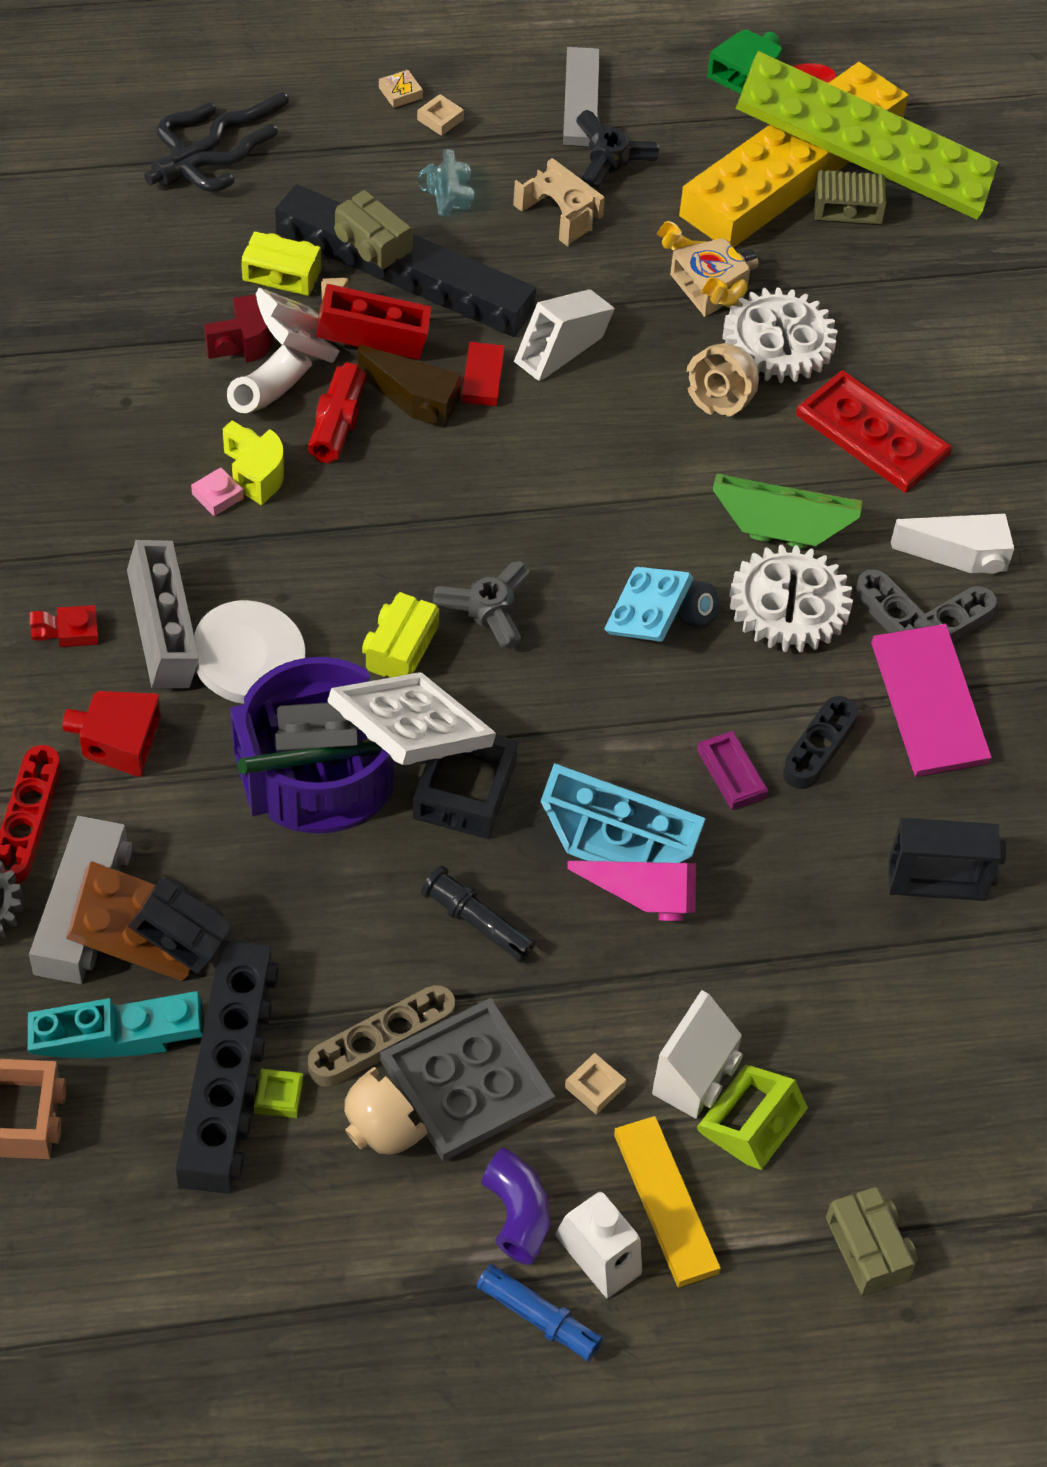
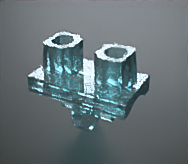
[417,148,474,217]

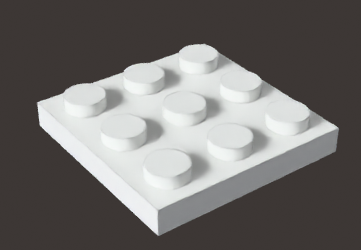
[328,672,496,765]

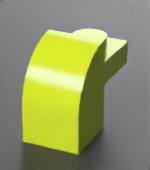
[223,420,284,505]

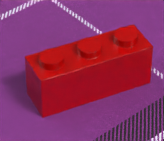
[315,284,431,360]

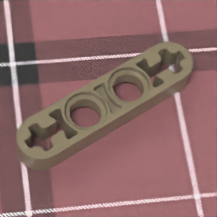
[308,985,455,1087]

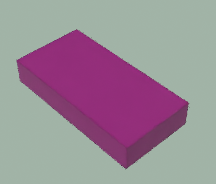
[697,731,768,810]

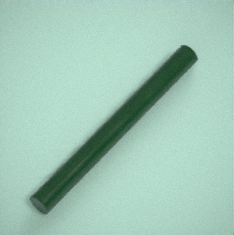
[238,739,380,774]

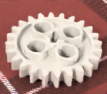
[722,288,837,383]
[729,545,853,652]

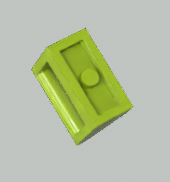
[697,1065,808,1170]

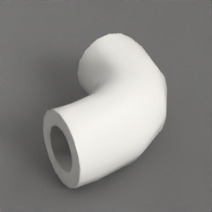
[227,345,312,413]

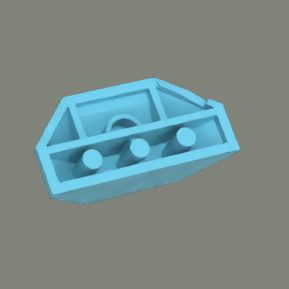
[541,763,706,863]

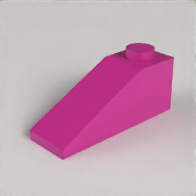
[567,861,696,921]

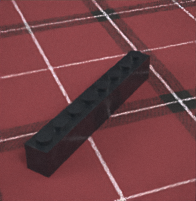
[275,184,536,337]

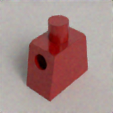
[62,691,162,777]

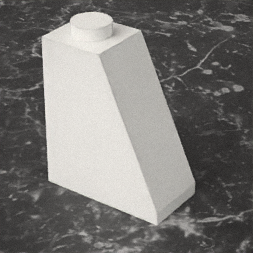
[514,289,615,381]

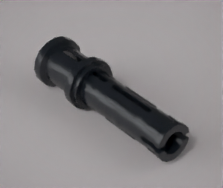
[421,865,536,963]

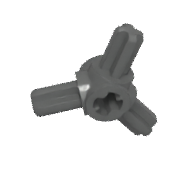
[433,561,529,650]

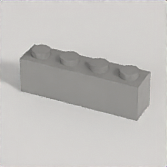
[127,540,199,688]
[29,816,132,984]

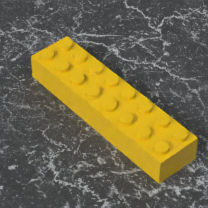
[679,62,909,248]

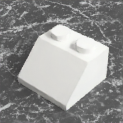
[652,990,743,1119]

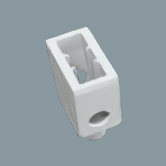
[555,1192,642,1299]

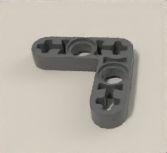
[855,570,997,643]

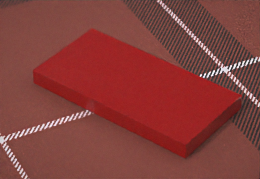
[796,370,952,493]

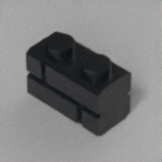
[128,876,232,974]

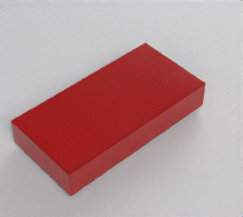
[462,342,505,406]

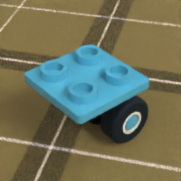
[605,567,719,641]

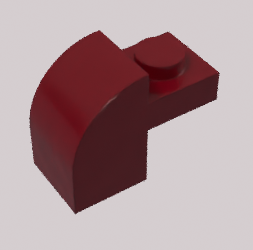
[204,294,274,363]

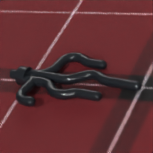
[144,92,289,192]

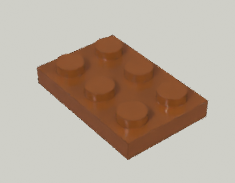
[66,861,204,981]

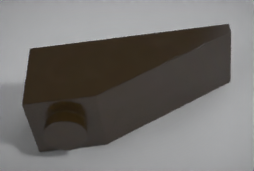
[358,345,461,428]

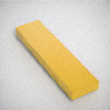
[614,1116,720,1288]

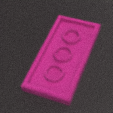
[871,624,992,777]

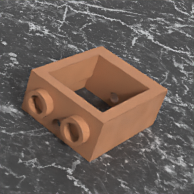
[0,1059,66,1159]

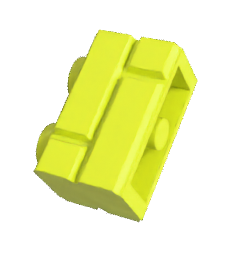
[241,231,322,296]
[362,592,439,678]

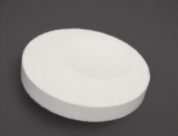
[194,600,305,704]

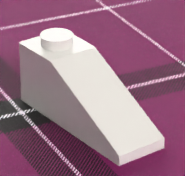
[891,514,1014,574]

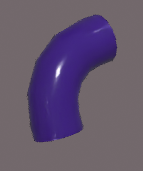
[481,1147,550,1265]

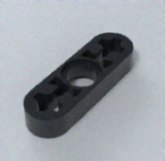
[783,696,858,789]

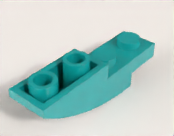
[28,991,203,1058]

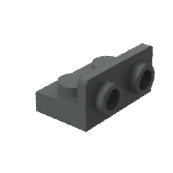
[275,703,360,750]

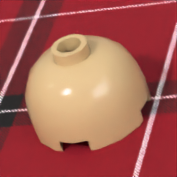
[686,343,759,417]
[344,1067,428,1155]

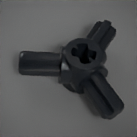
[576,110,660,188]

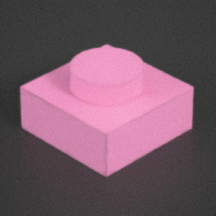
[191,468,244,516]

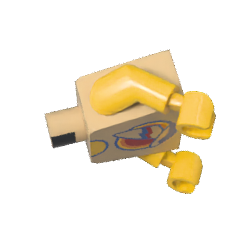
[656,221,758,317]

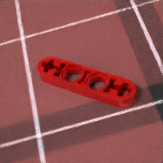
[0,745,61,884]

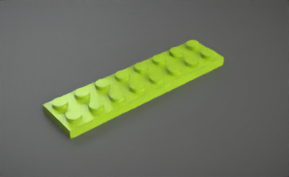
[735,51,998,220]

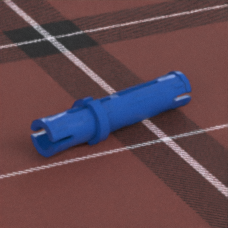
[477,1264,604,1362]

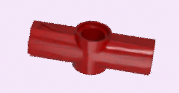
[308,362,366,464]

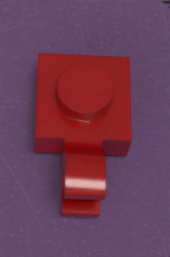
[30,605,98,647]

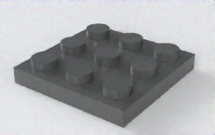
[380,998,555,1162]

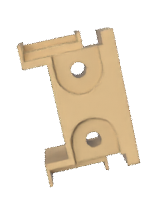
[513,158,605,247]

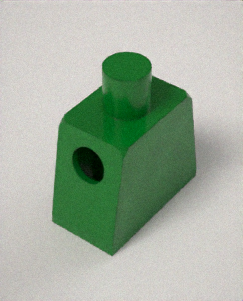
[707,30,782,94]

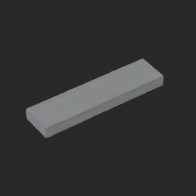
[563,47,599,146]

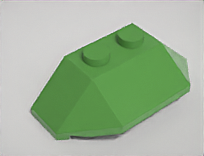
[713,473,862,548]

